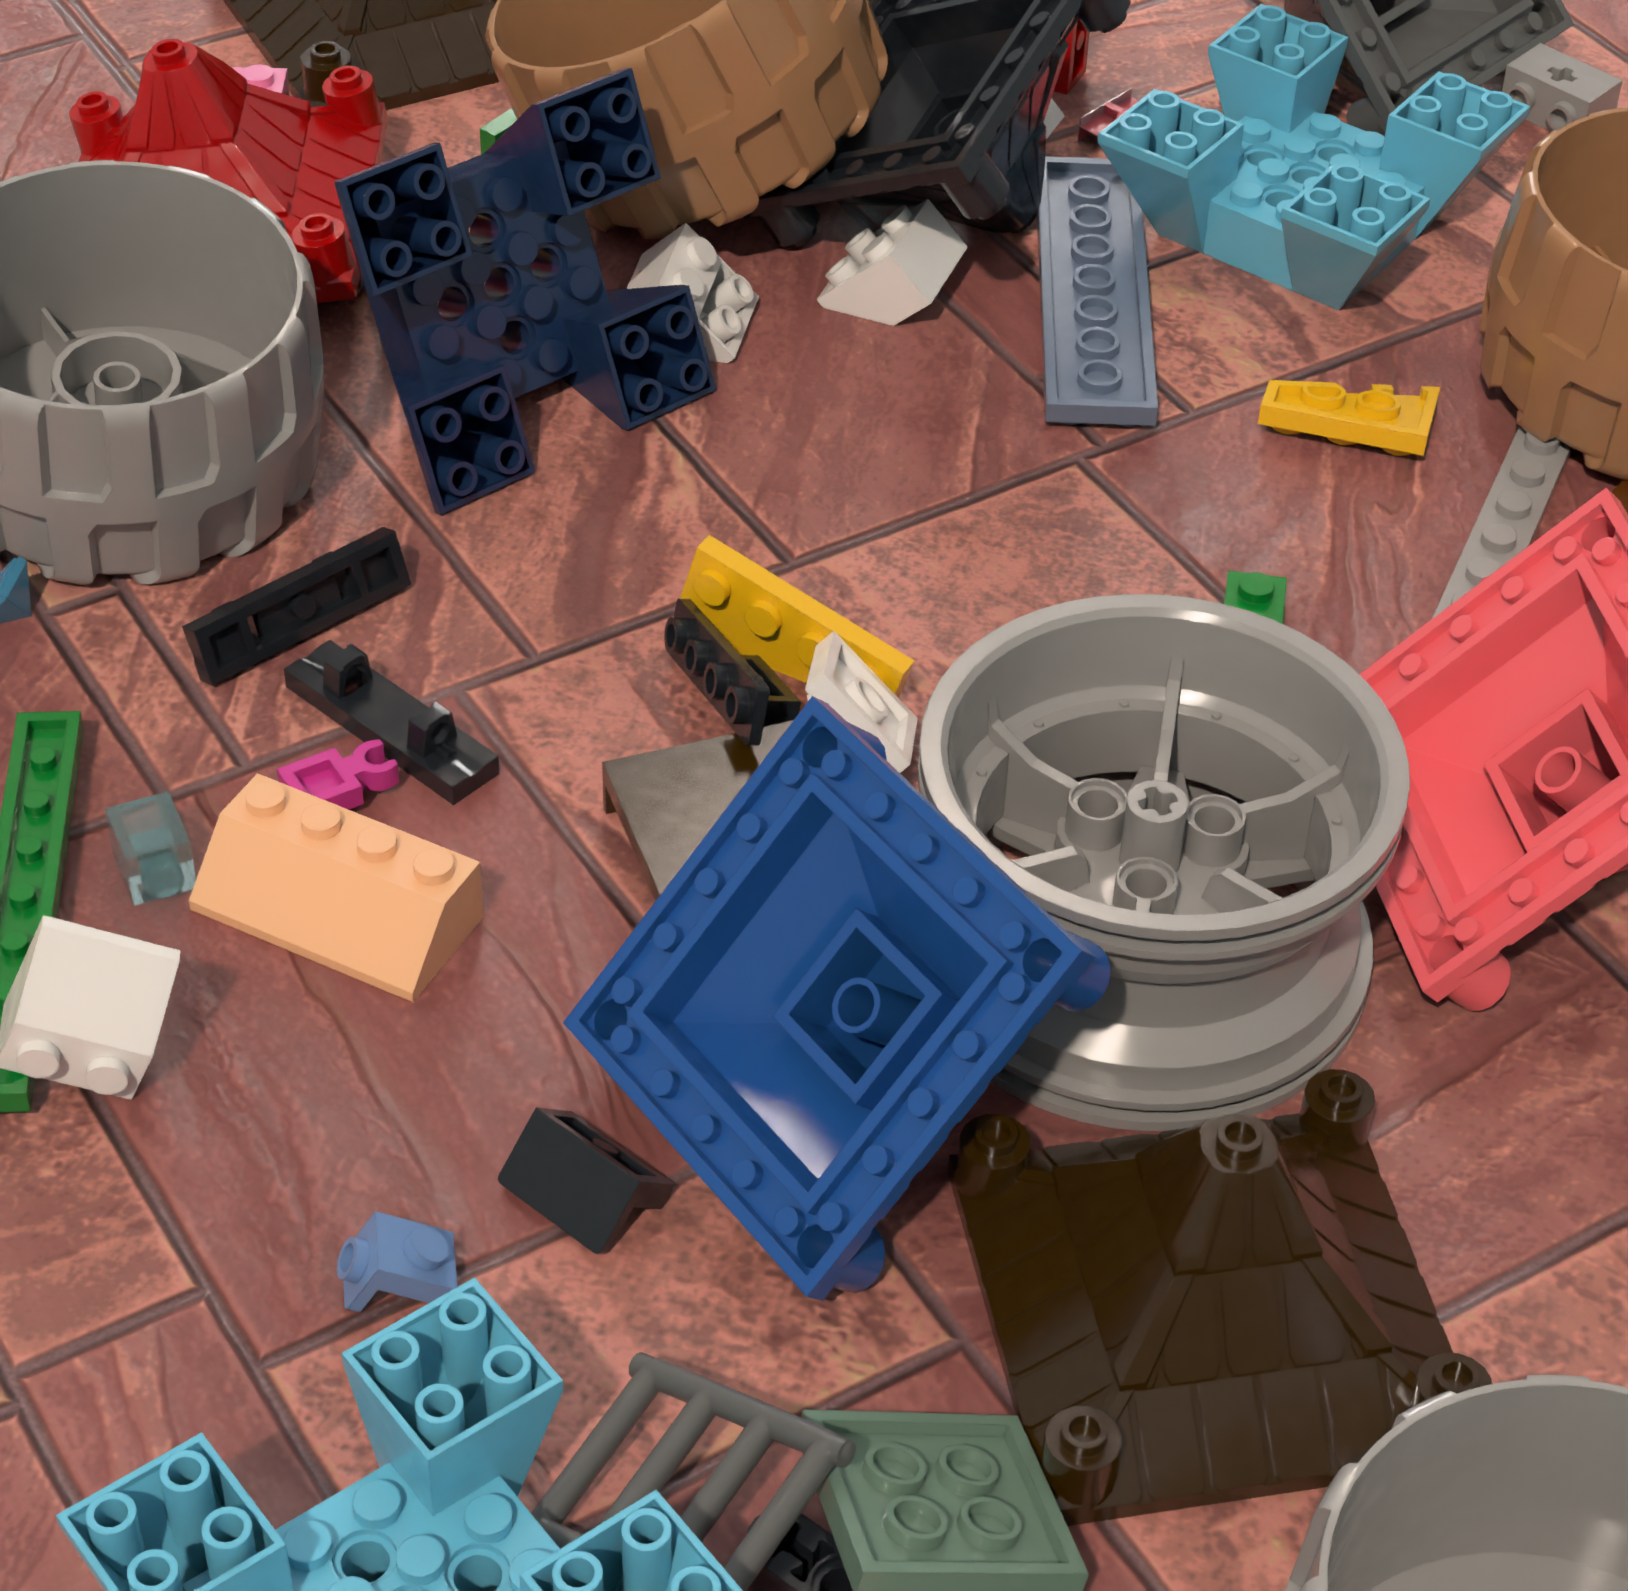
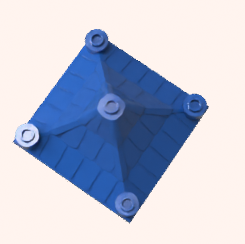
[563,696,1111,1301]

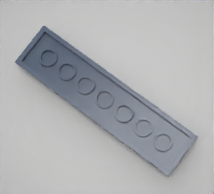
[1037,156,1158,427]

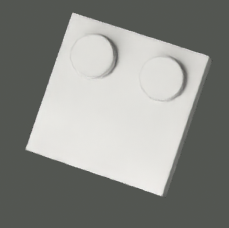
[805,631,918,773]

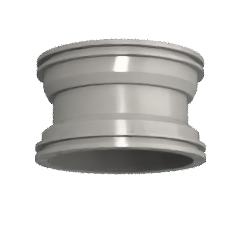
[918,594,1410,1131]

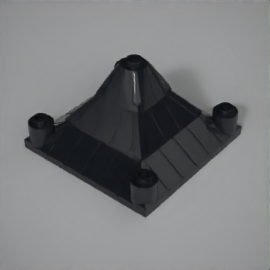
[744,0,1131,247]

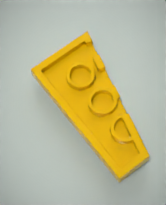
[680,535,915,698]

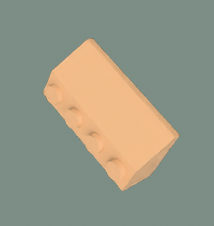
[189,773,484,1003]

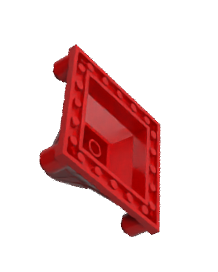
[69,39,388,303]

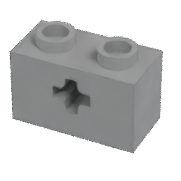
[1501,43,1623,132]

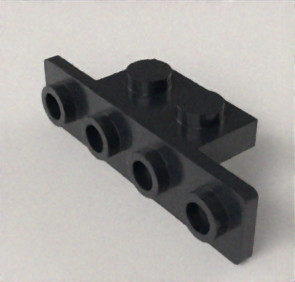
[664,598,801,746]

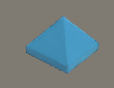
[0,556,31,624]

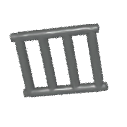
[529,1352,856,1591]

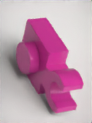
[277,739,399,810]

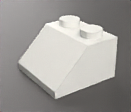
[0,915,180,1100]

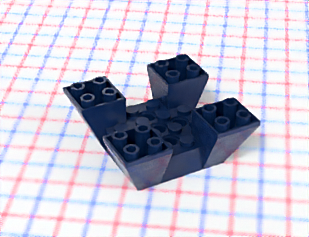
[334,68,717,515]

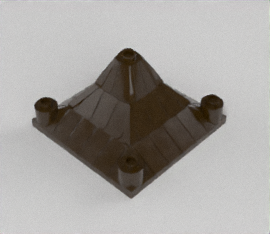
[223,0,499,110]
[948,1069,1492,1526]

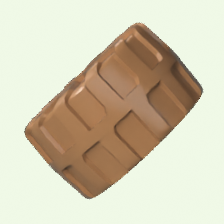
[485,0,888,240]
[1479,108,1628,481]

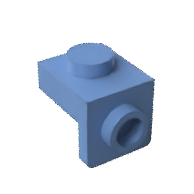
[337,1211,457,1312]

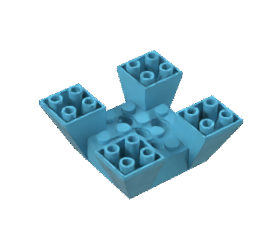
[1098,4,1531,310]
[56,1277,743,1591]

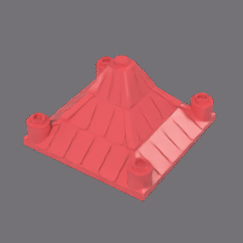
[1359,488,1628,1011]

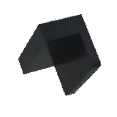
[498,1107,675,1254]

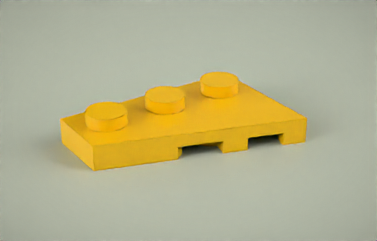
[1258,380,1440,456]

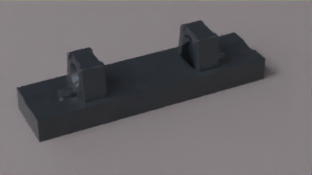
[182,527,411,686]
[284,640,500,805]

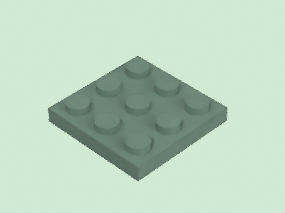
[801,1409,1089,1591]

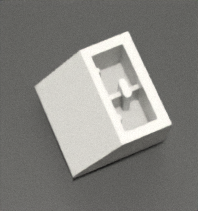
[817,199,968,326]
[627,223,759,363]

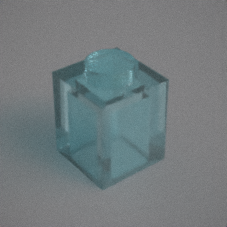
[105,791,196,906]

